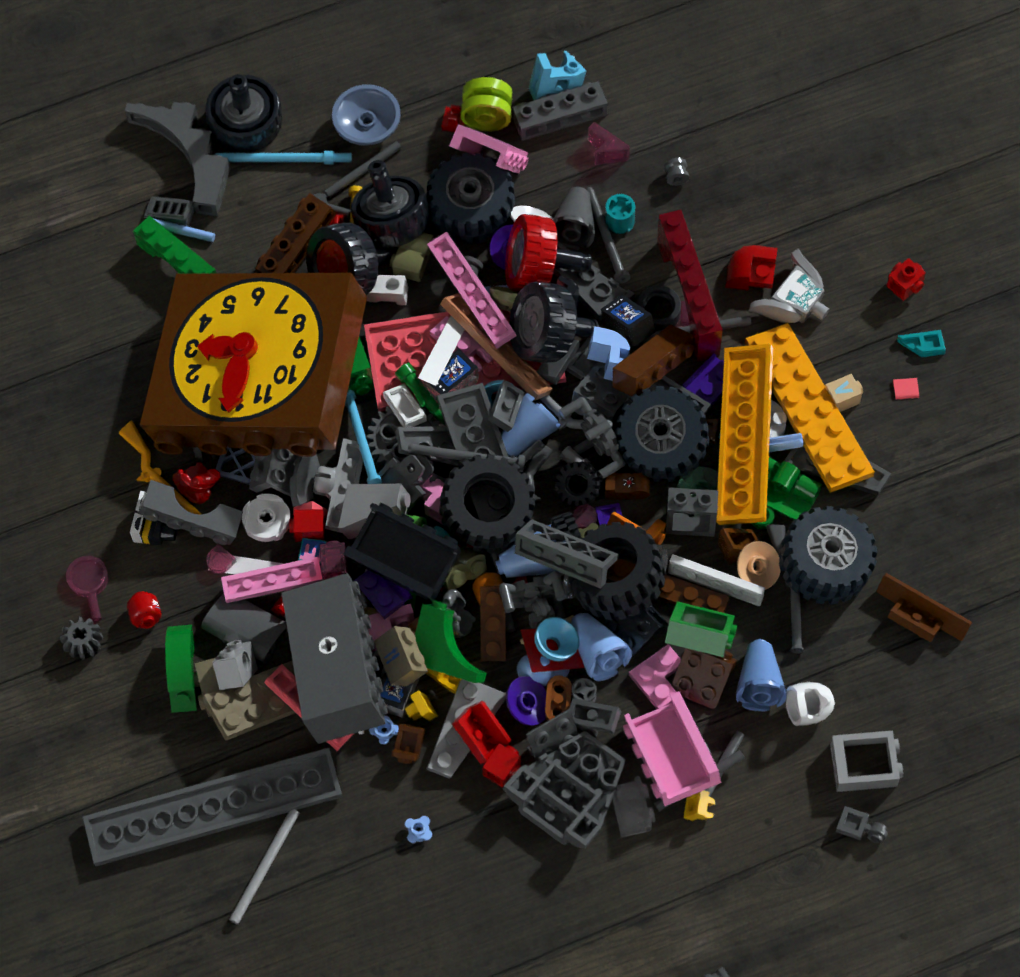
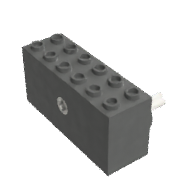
[282,573,387,744]

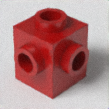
[887,258,925,301]

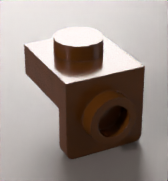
[391,724,425,764]

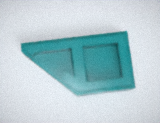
[897,330,946,357]

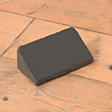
[536,339,579,385]

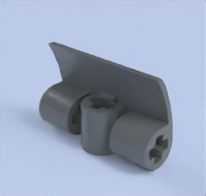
[201,593,287,664]

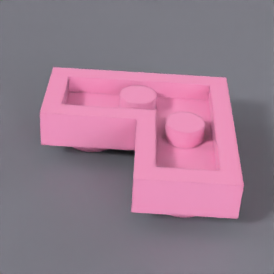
[629,644,681,709]

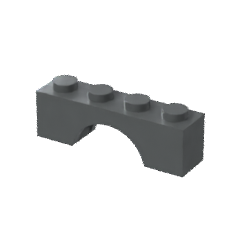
[138,480,243,545]

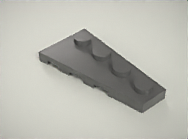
[395,426,459,466]

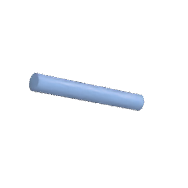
[153,218,215,242]

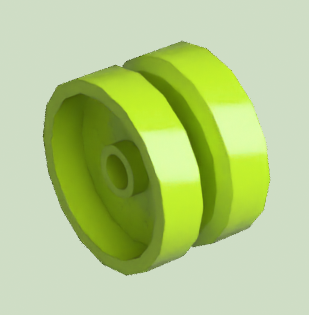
[461,77,512,131]

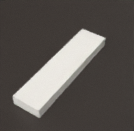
[668,554,765,606]

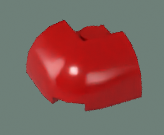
[725,245,777,290]

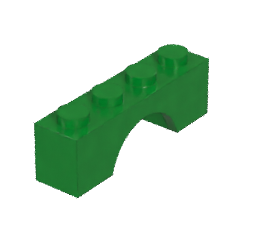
[133,215,216,274]

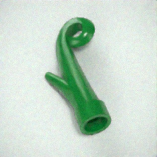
[395,363,445,425]

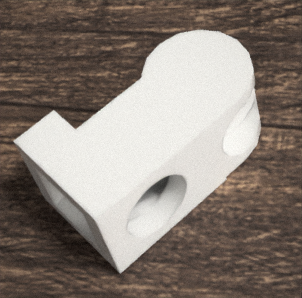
[366,275,408,305]

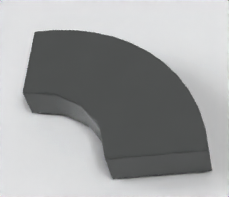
[290,454,320,507]

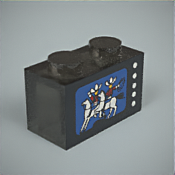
[601,294,656,347]

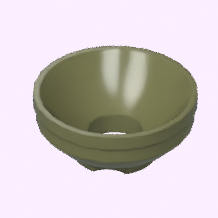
[489,286,519,311]

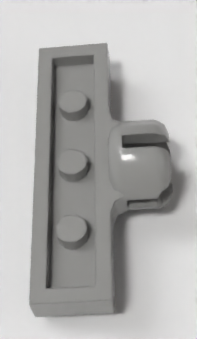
[313,438,363,533]

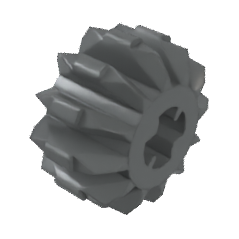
[60,616,103,660]

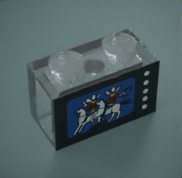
[423,349,479,401]

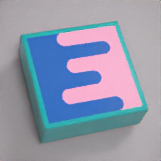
[298,538,327,566]

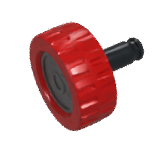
[505,214,592,292]

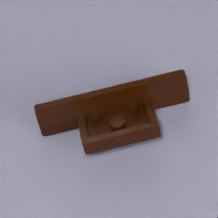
[877,573,972,642]

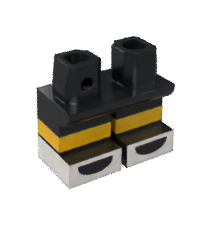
[130,491,182,545]

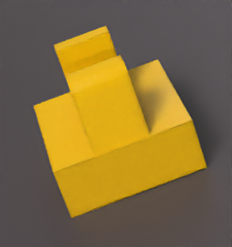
[405,690,438,721]
[684,790,715,821]

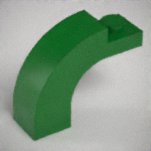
[165,625,197,713]

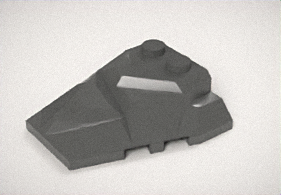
[503,731,625,848]

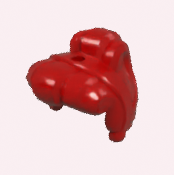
[173,462,221,505]

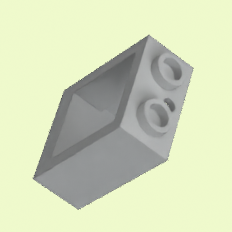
[830,731,903,792]

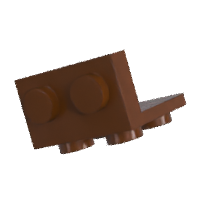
[671,648,738,709]

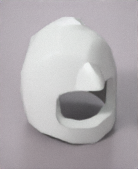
[786,682,835,726]

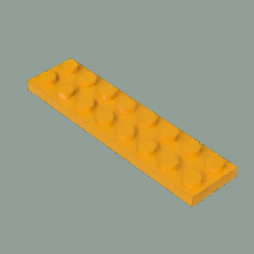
[745,323,875,493]
[716,344,773,525]

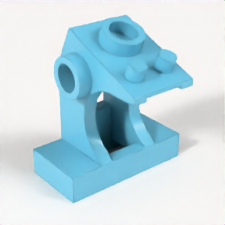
[529,51,586,100]

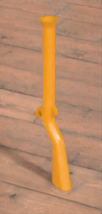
[119,421,201,514]

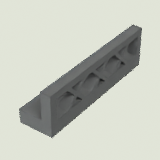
[515,520,618,589]

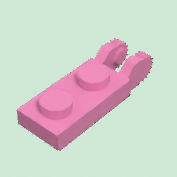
[430,316,493,373]

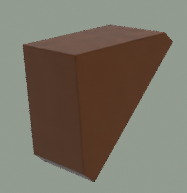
[718,528,758,565]

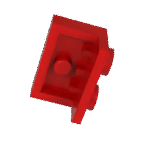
[452,701,511,764]

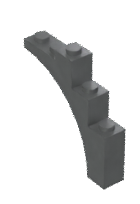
[125,102,230,217]

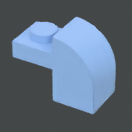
[587,326,630,381]

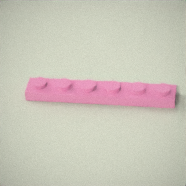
[427,232,517,348]

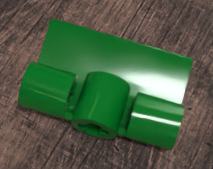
[767,457,823,520]

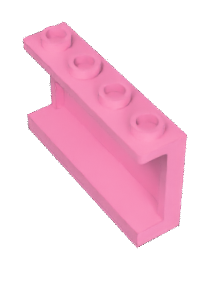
[449,124,529,174]
[622,692,721,806]

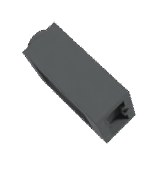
[666,488,718,537]

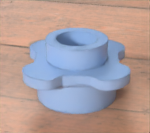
[369,715,399,745]
[405,816,432,843]

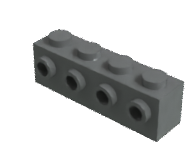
[513,81,608,141]

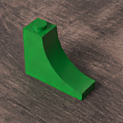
[415,601,487,683]

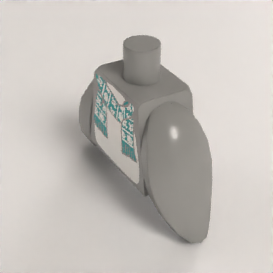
[749,248,830,323]

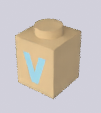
[825,374,863,412]

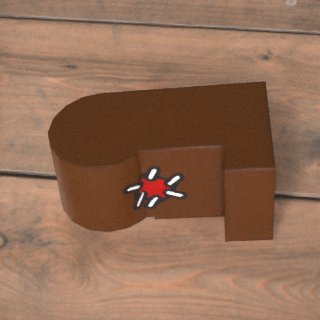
[605,472,650,500]

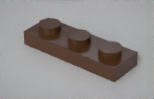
[480,586,506,661]

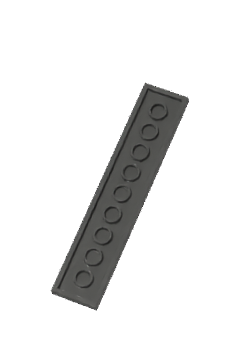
[83,748,343,867]

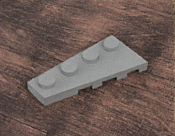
[426,679,506,779]

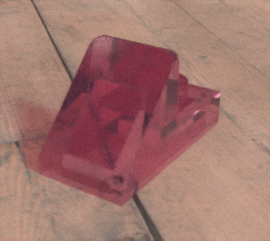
[588,122,630,164]

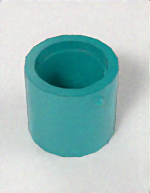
[605,194,635,234]

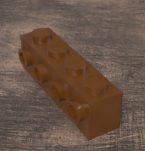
[255,193,337,273]
[612,324,694,396]

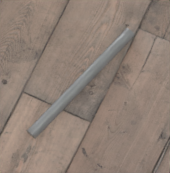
[229,809,299,924]

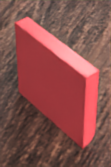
[893,378,919,400]

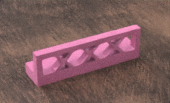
[221,557,323,603]

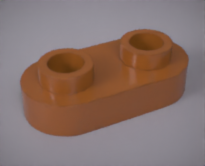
[545,675,572,721]

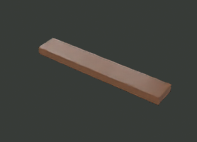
[440,293,552,401]

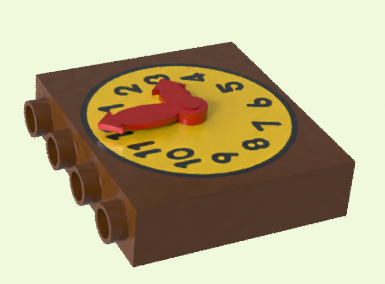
[140,273,367,457]

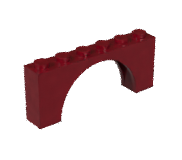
[657,210,723,362]

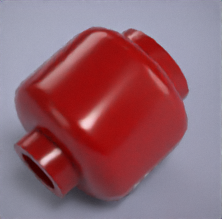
[127,591,162,629]

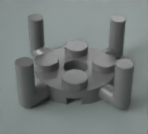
[559,397,625,479]
[499,571,566,633]

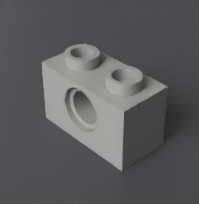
[212,640,258,690]

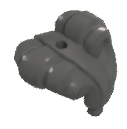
[441,589,476,638]

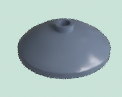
[332,85,401,145]

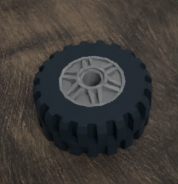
[778,506,877,605]

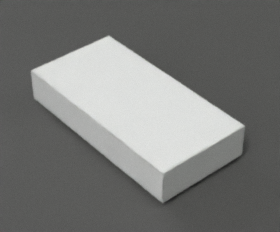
[383,384,427,427]

